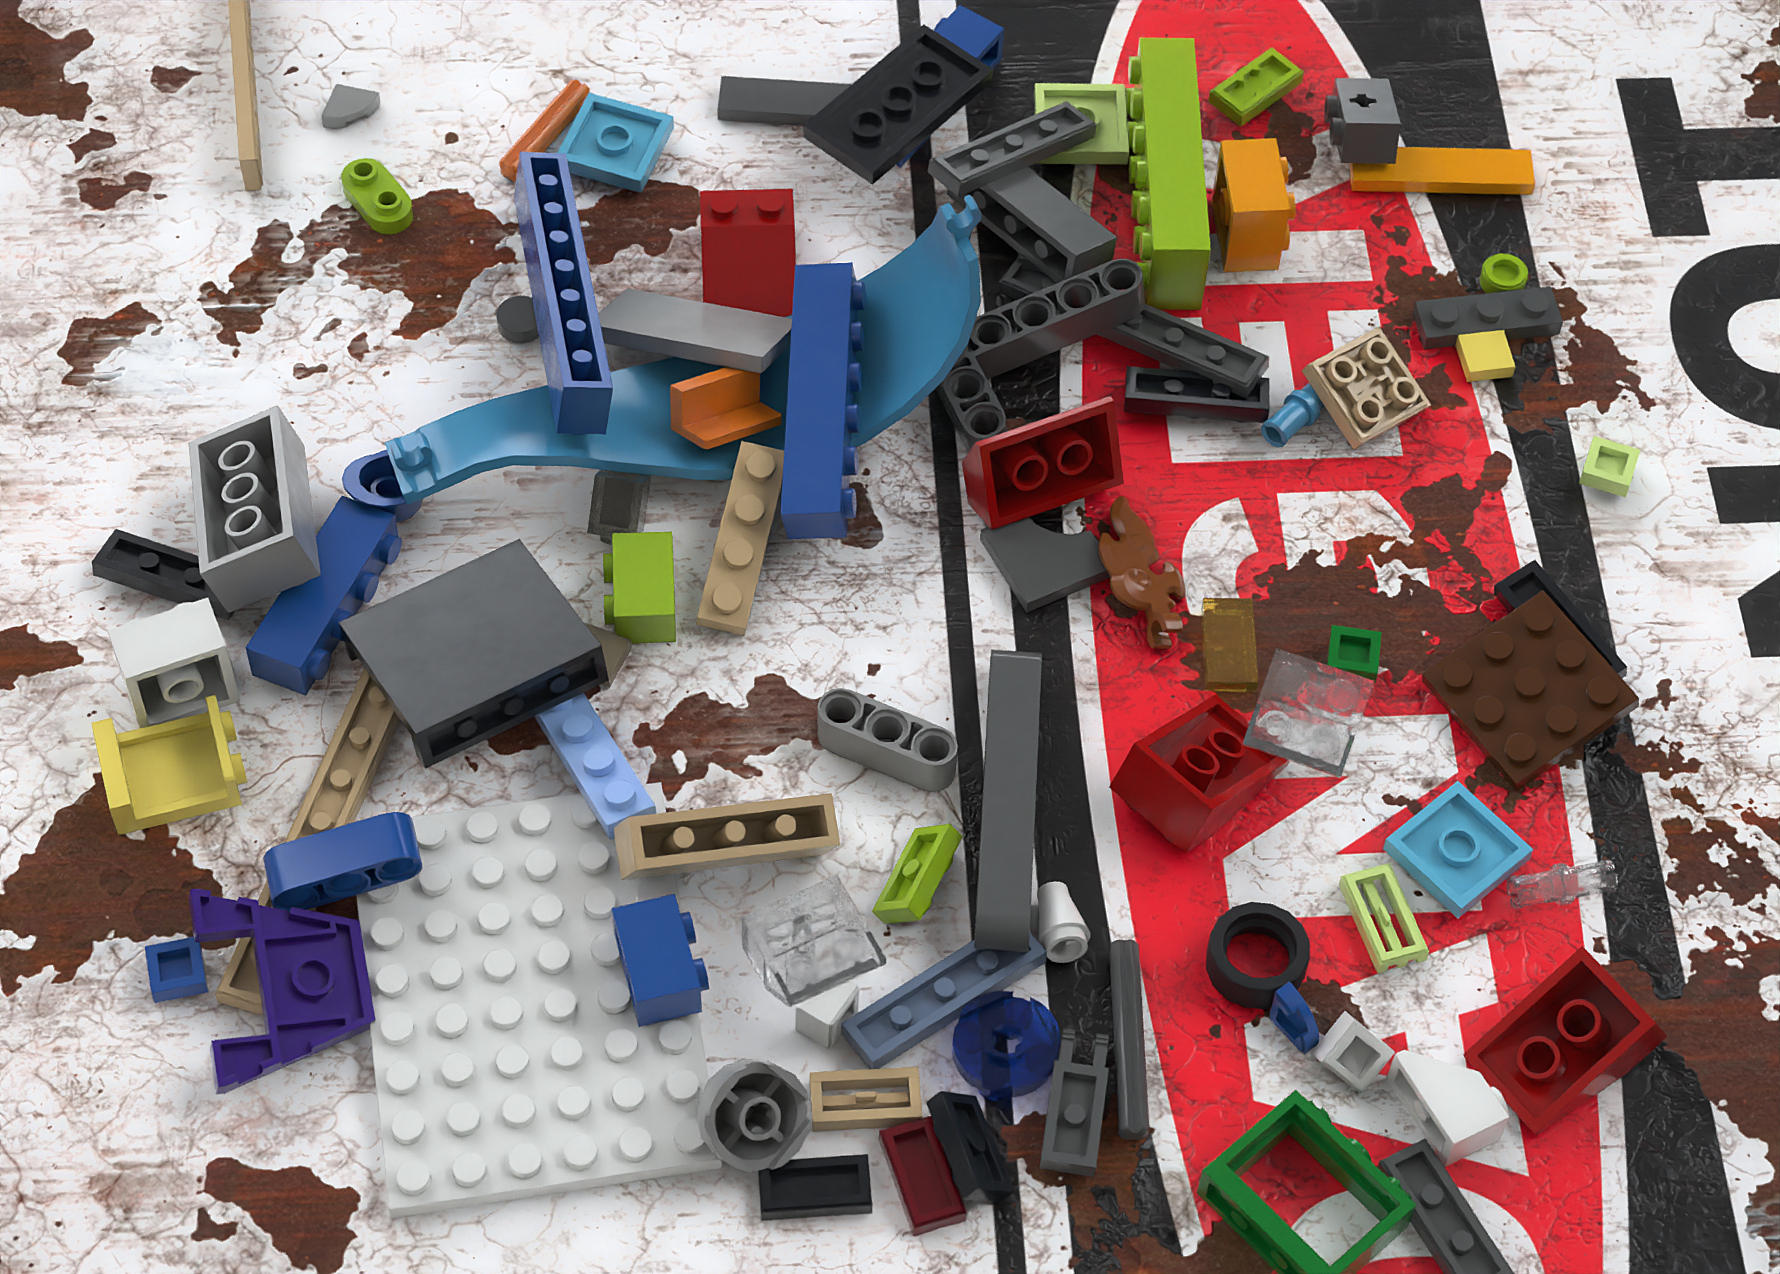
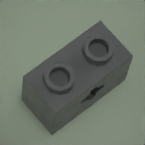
[1324,78,1401,164]

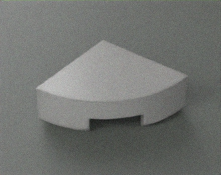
[321,84,381,128]

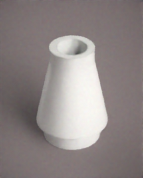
[1037,882,1090,963]

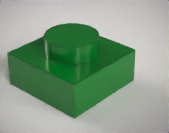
[1325,625,1382,684]

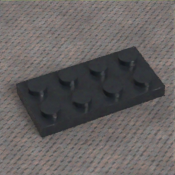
[803,24,993,185]

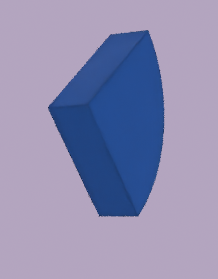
[1269,981,1319,1054]

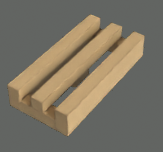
[809,1067,922,1131]

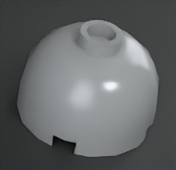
[697,1059,811,1173]

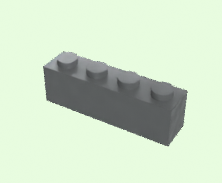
[947,167,1117,283]

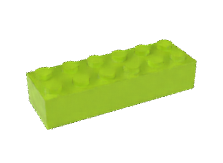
[1125,38,1211,310]

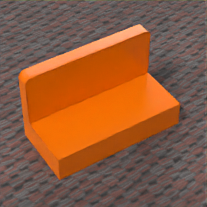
[670,367,782,449]

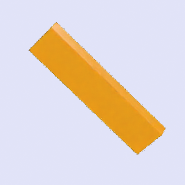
[1349,147,1535,195]

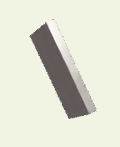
[598,288,792,373]

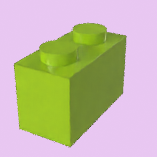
[603,531,676,644]

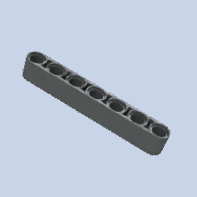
[974,649,1042,952]

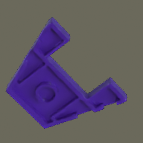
[189,889,375,1095]

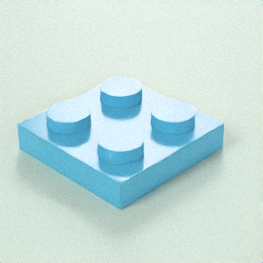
[557,93,674,193]
[1383,781,1534,919]

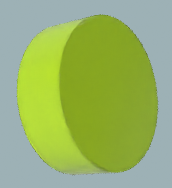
[1479,254,1528,293]

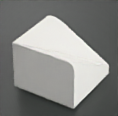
[795,981,859,1049]
[1312,1011,1395,1094]

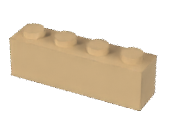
[613,793,840,880]

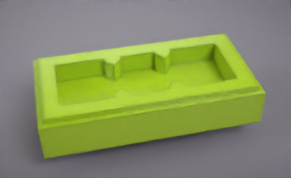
[1208,47,1304,127]

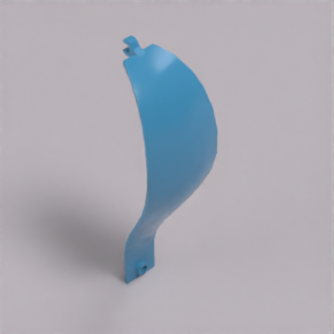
[385,195,982,505]

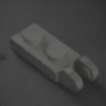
[1039,1028,1109,1177]

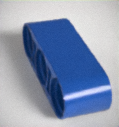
[263,812,423,911]

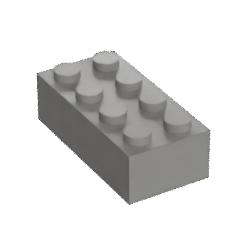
[188,405,321,613]

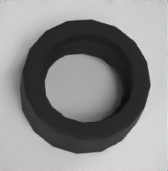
[1206,902,1310,1009]

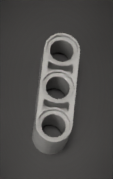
[817,688,958,792]

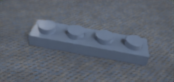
[841,933,1047,1069]

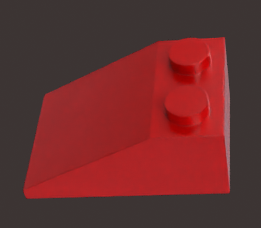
[700,188,796,317]
[1109,695,1292,853]
[1463,946,1668,1136]

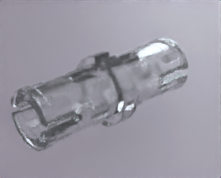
[1506,859,1618,909]

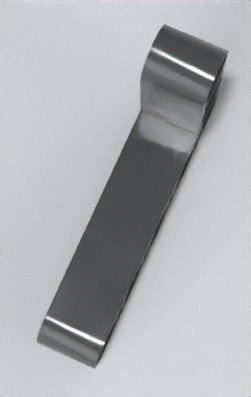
[935,258,1145,452]

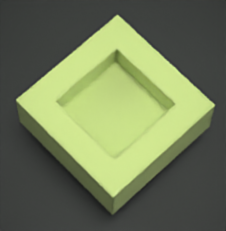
[1579,436,1640,497]

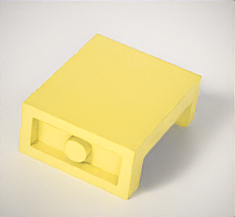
[91,695,248,835]

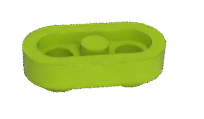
[341,158,413,234]

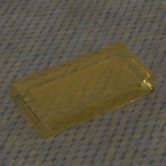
[1201,598,1258,692]

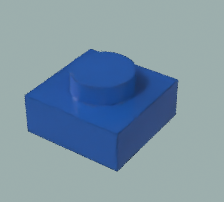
[145,937,209,1003]

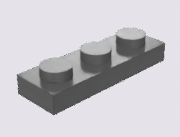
[1412,286,1563,349]

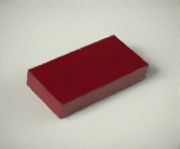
[878,1116,967,1237]

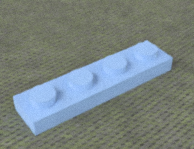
[534,693,657,839]

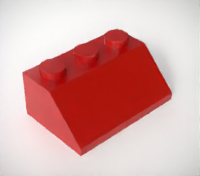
[962,396,1124,530]

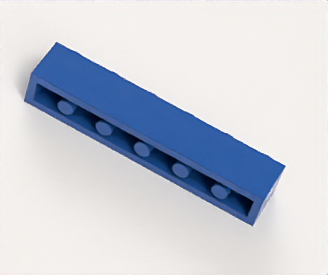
[780,262,866,539]

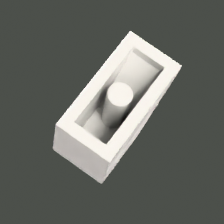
[1387,1050,1510,1167]

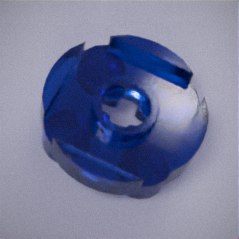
[952,990,1060,1101]

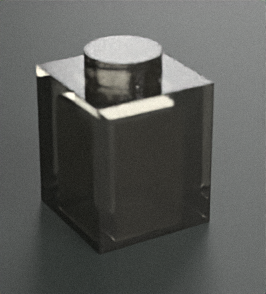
[587,470,651,545]

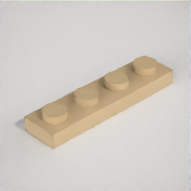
[696,441,784,636]

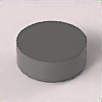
[496,296,539,343]

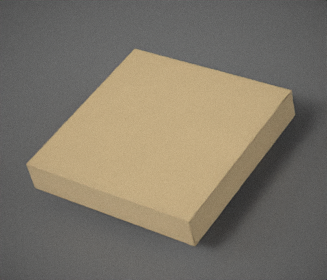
[1302,327,1431,450]

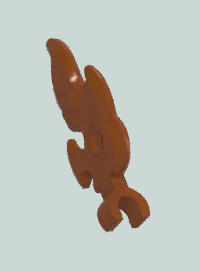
[1098,496,1186,649]

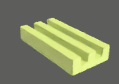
[1339,863,1429,974]

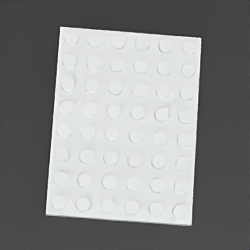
[357,782,723,1219]

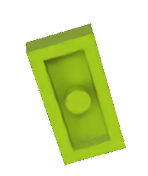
[872,824,963,924]

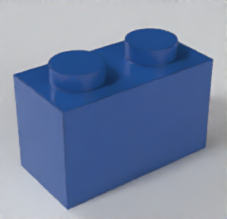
[612,894,709,1027]

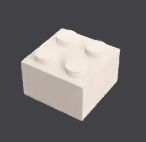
[107,598,240,728]

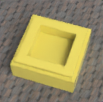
[1455,330,1516,382]

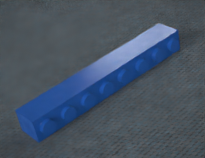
[514,152,613,435]

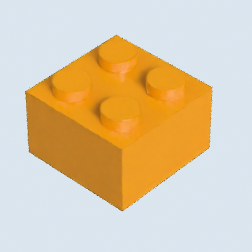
[1211,138,1296,273]

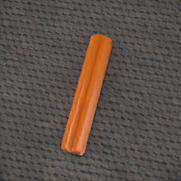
[499,79,590,182]

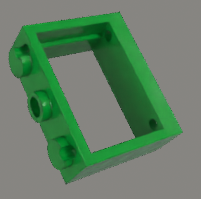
[1197,1090,1416,1274]

